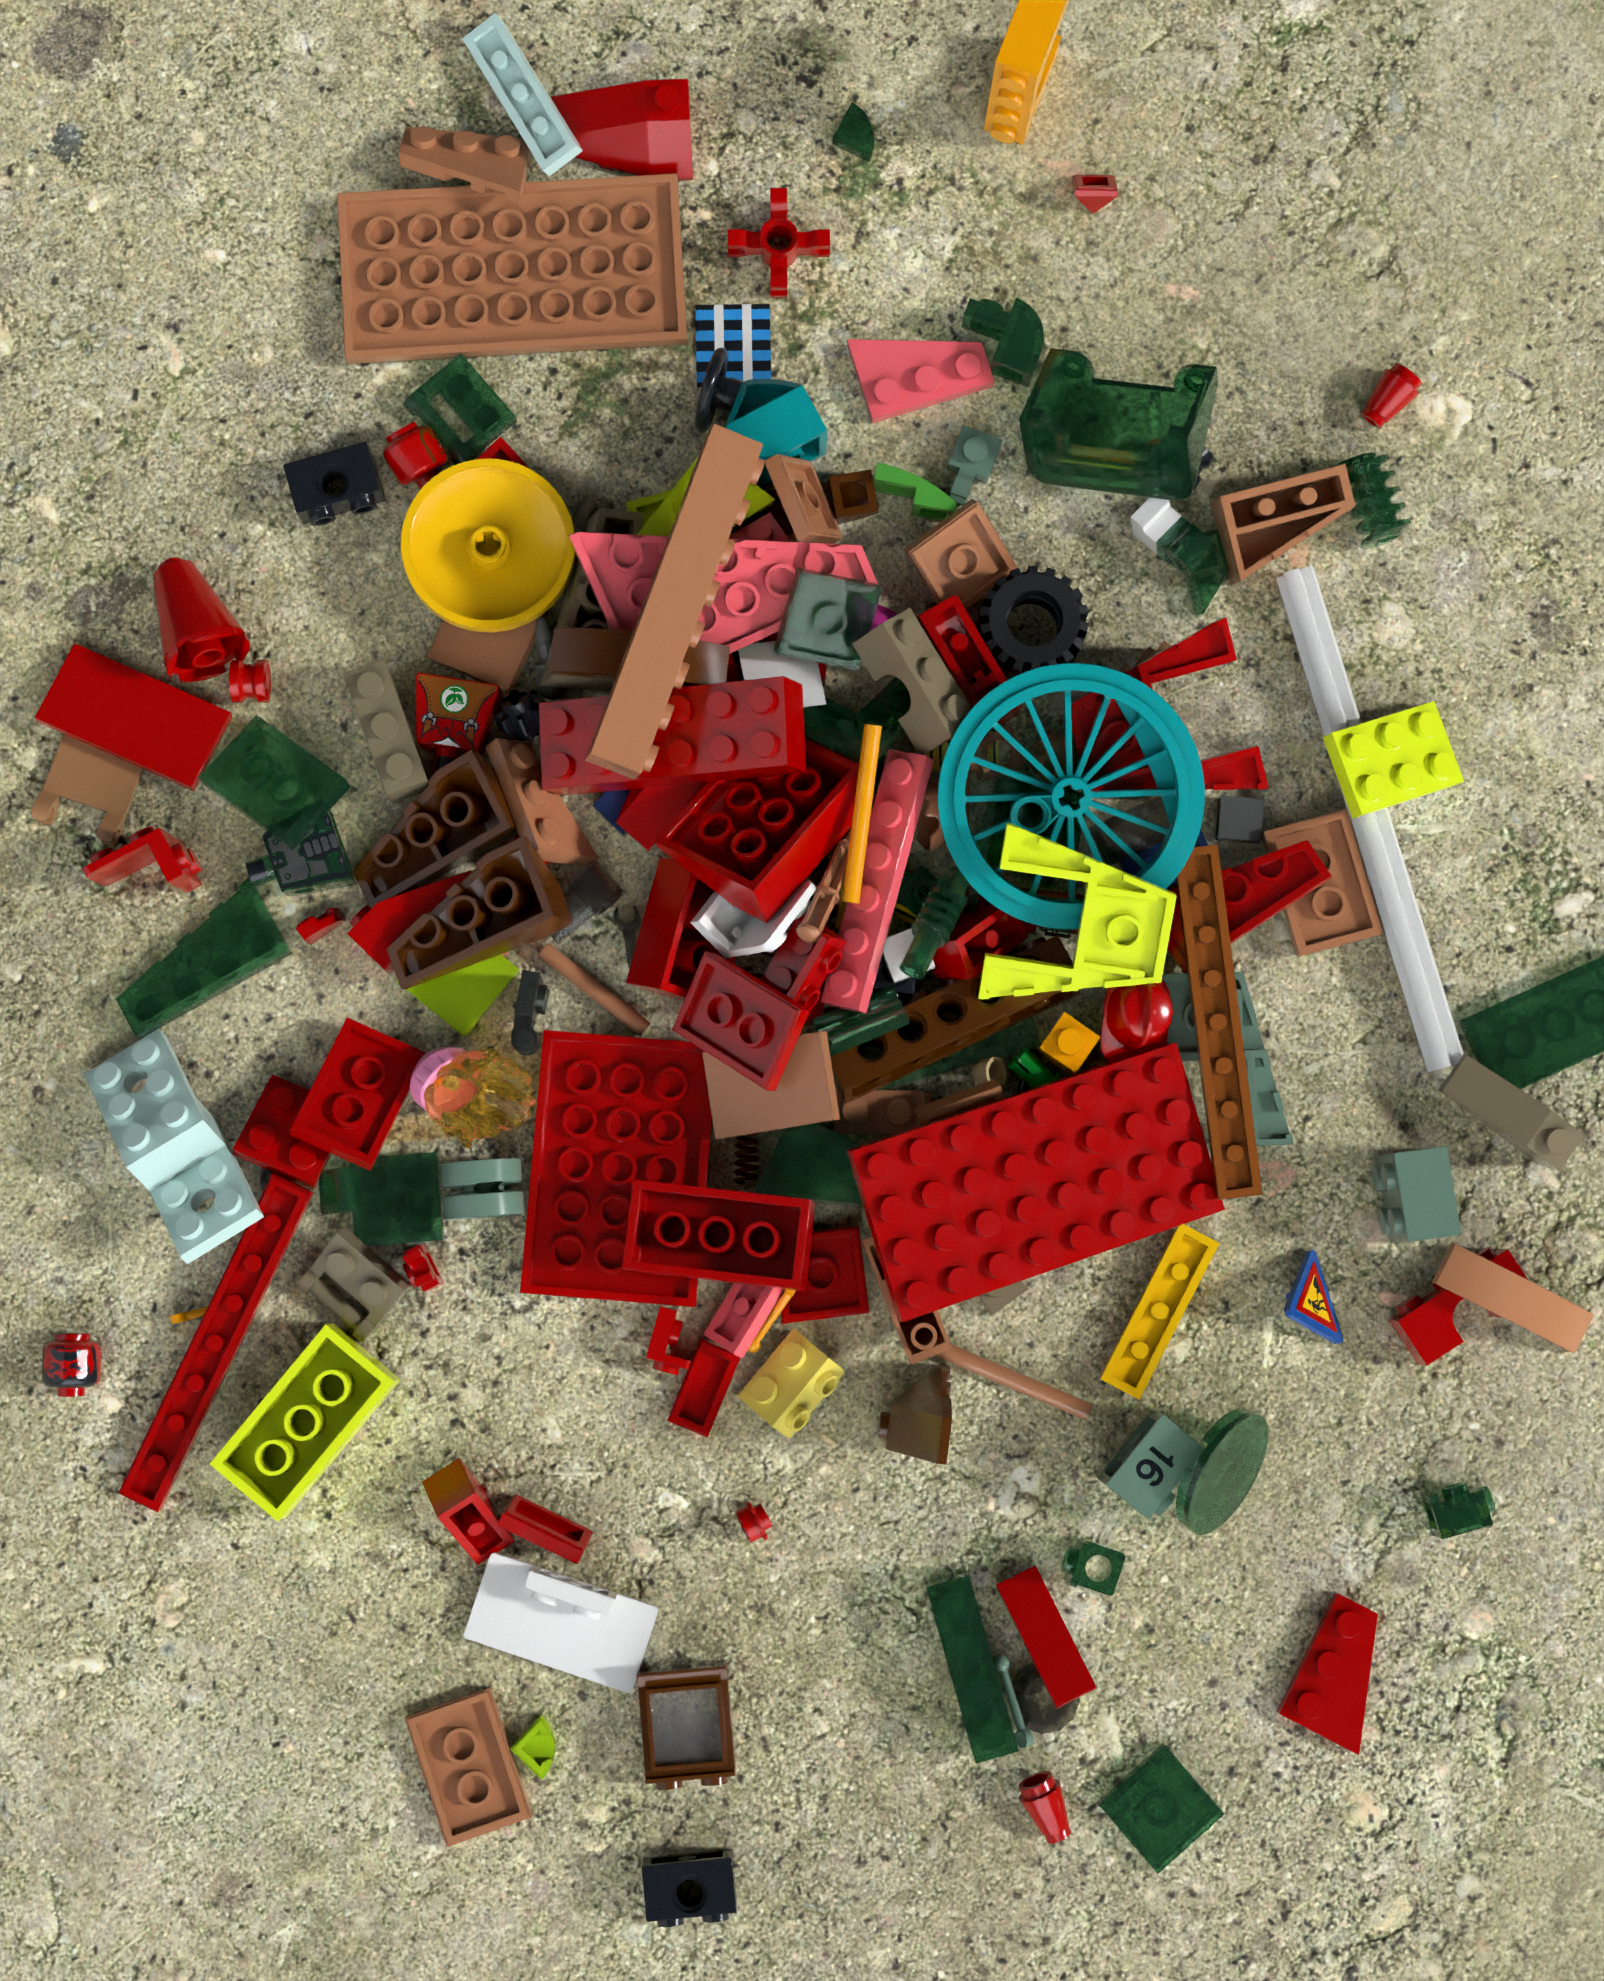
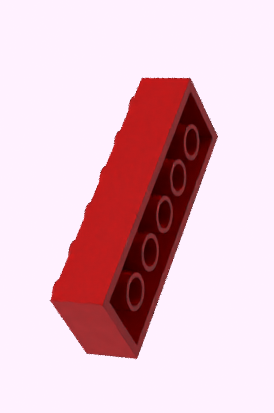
[539,676,806,796]

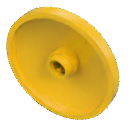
[401,458,576,633]

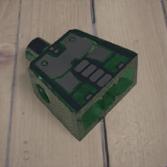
[246,801,357,896]

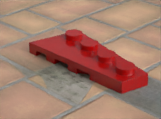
[1167,840,1332,974]

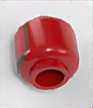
[382,421,447,489]

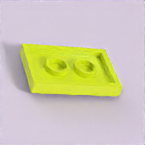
[1322,701,1464,819]

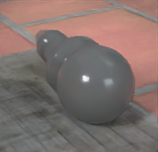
[534,616,569,700]

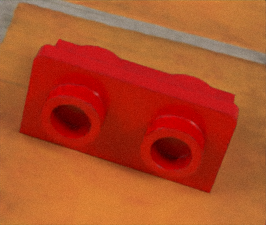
[760,914,847,1010]

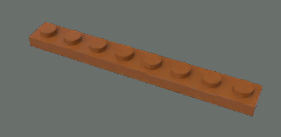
[1175,844,1263,1200]

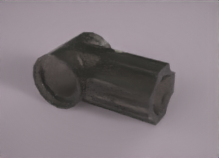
[550,859,625,945]

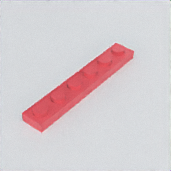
[821,749,934,1014]

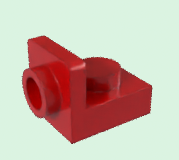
[646,1306,691,1375]

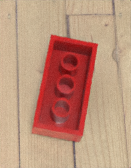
[622,1179,816,1292]

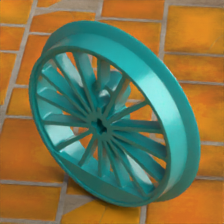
[938,663,1205,929]

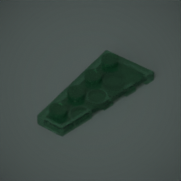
[116,877,293,1039]

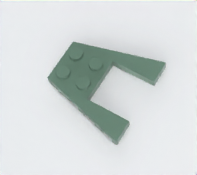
[1162,971,1294,1146]

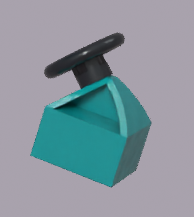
[695,347,828,489]

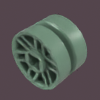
[440,1158,525,1220]

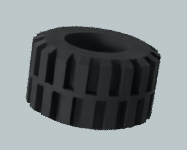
[977,566,1089,679]

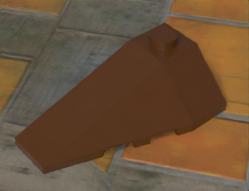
[352,749,518,908]
[387,836,574,990]
[878,1365,952,1465]

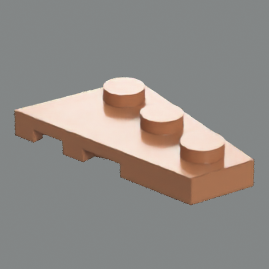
[486,738,598,867]

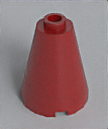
[153,557,250,682]

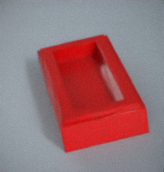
[667,1338,740,1438]
[497,1494,594,1564]

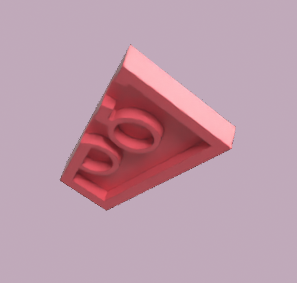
[847,339,995,424]

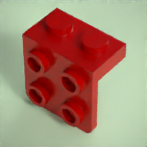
[82,827,202,893]

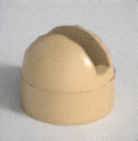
[971,1057,1009,1091]

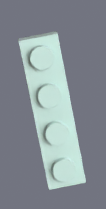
[462,13,583,176]

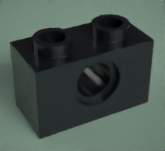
[283,441,386,526]
[641,1849,737,1927]

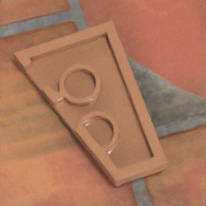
[399,126,532,205]

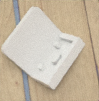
[690,881,816,959]

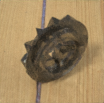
[1009,1662,1080,1734]

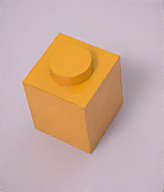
[1037,1012,1100,1076]

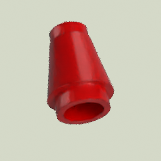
[1360,363,1422,429]
[1019,1771,1071,1844]

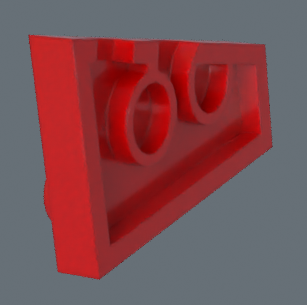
[1276,1592,1378,1755]

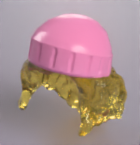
[410,1046,536,1149]

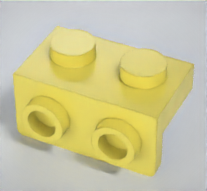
[738,1328,844,1438]

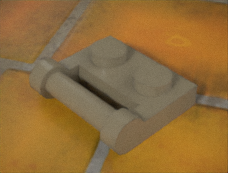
[296,1227,411,1344]

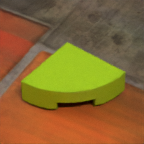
[510,1714,556,1780]

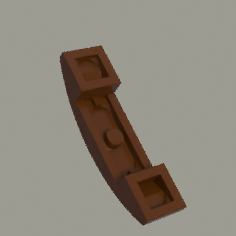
[730,469,879,535]
[549,628,730,687]

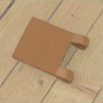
[31,734,144,847]

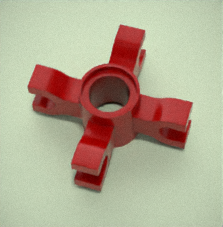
[728,188,830,298]

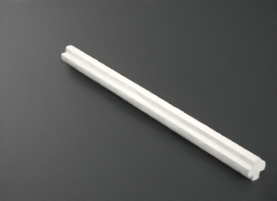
[1276,566,1464,1073]

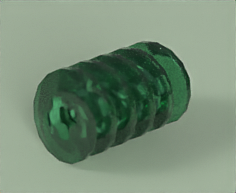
[1336,452,1412,549]

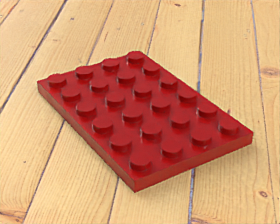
[520,1030,712,1307]

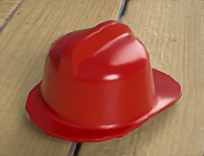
[1100,979,1173,1063]

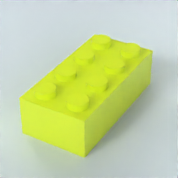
[210,1323,401,1522]

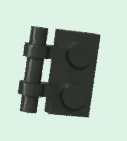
[511,970,550,1056]

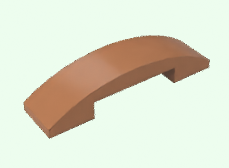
[1432,1242,1594,1354]

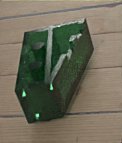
[754,1124,864,1209]

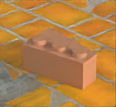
[1210,464,1355,585]

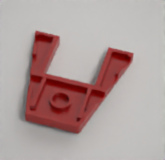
[1071,617,1269,790]

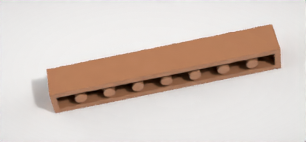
[585,424,765,780]

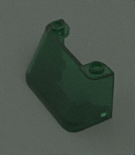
[1019,348,1218,501]

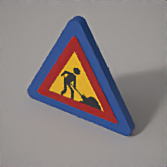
[1284,1250,1343,1344]

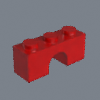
[1389,1246,1528,1366]

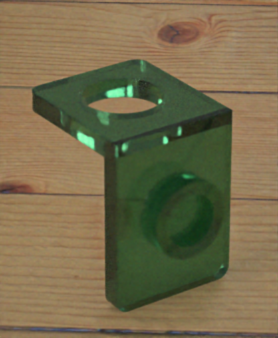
[1061,1538,1125,1596]

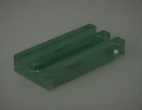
[811,986,910,1057]

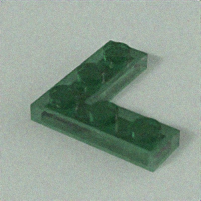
[803,677,911,764]

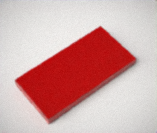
[34,643,232,792]

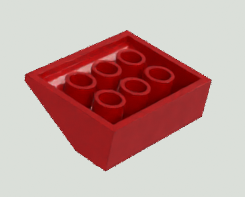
[655,739,875,923]

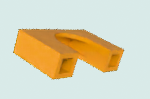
[984,0,1069,145]

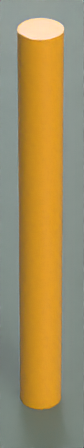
[842,724,882,903]

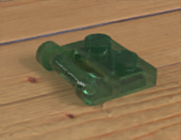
[403,353,517,465]

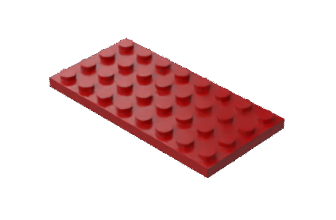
[847,1042,1225,1322]

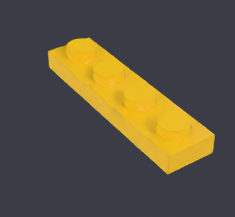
[1098,1224,1220,1400]

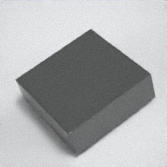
[1216,795,1264,844]

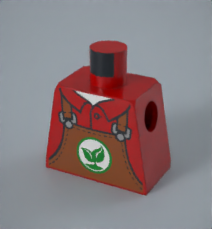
[416,672,503,774]

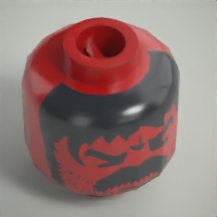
[42,1333,101,1397]

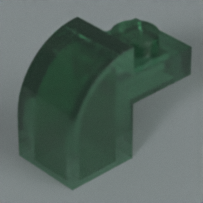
[962,298,1044,388]

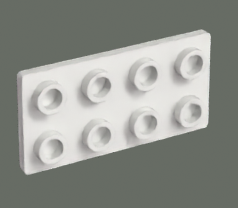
[464,1552,659,1693]

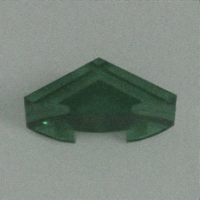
[832,102,875,162]

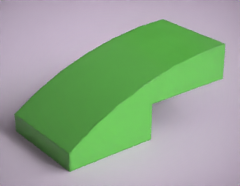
[874,462,957,521]

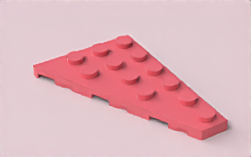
[568,532,879,654]

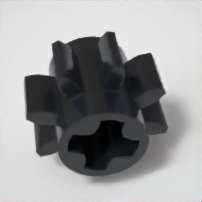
[493,687,546,741]

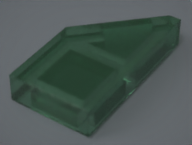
[1176,529,1230,618]

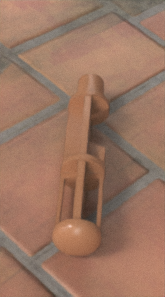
[796,827,851,943]

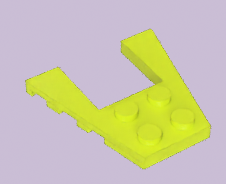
[978,823,1177,1000]

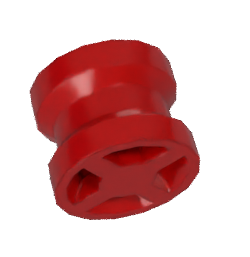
[229,659,271,703]

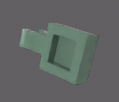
[947,425,1003,506]

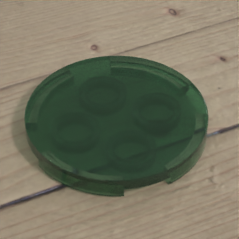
[1176,1408,1269,1535]

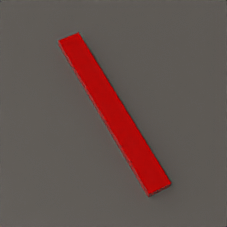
[118,1173,314,1513]

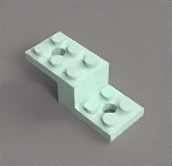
[84,1028,264,1264]

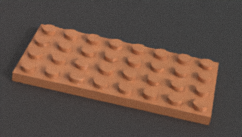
[337,174,688,364]

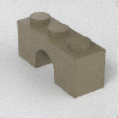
[852,608,971,755]
[343,659,430,803]

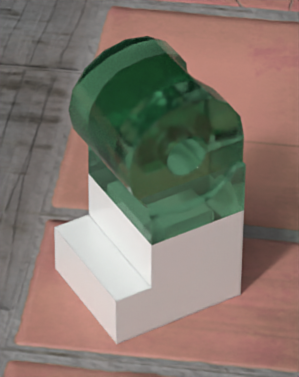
[1130,490,1215,576]

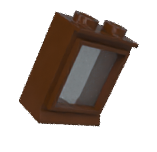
[637,1660,736,1790]

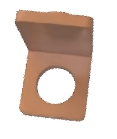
[969,727,1025,783]

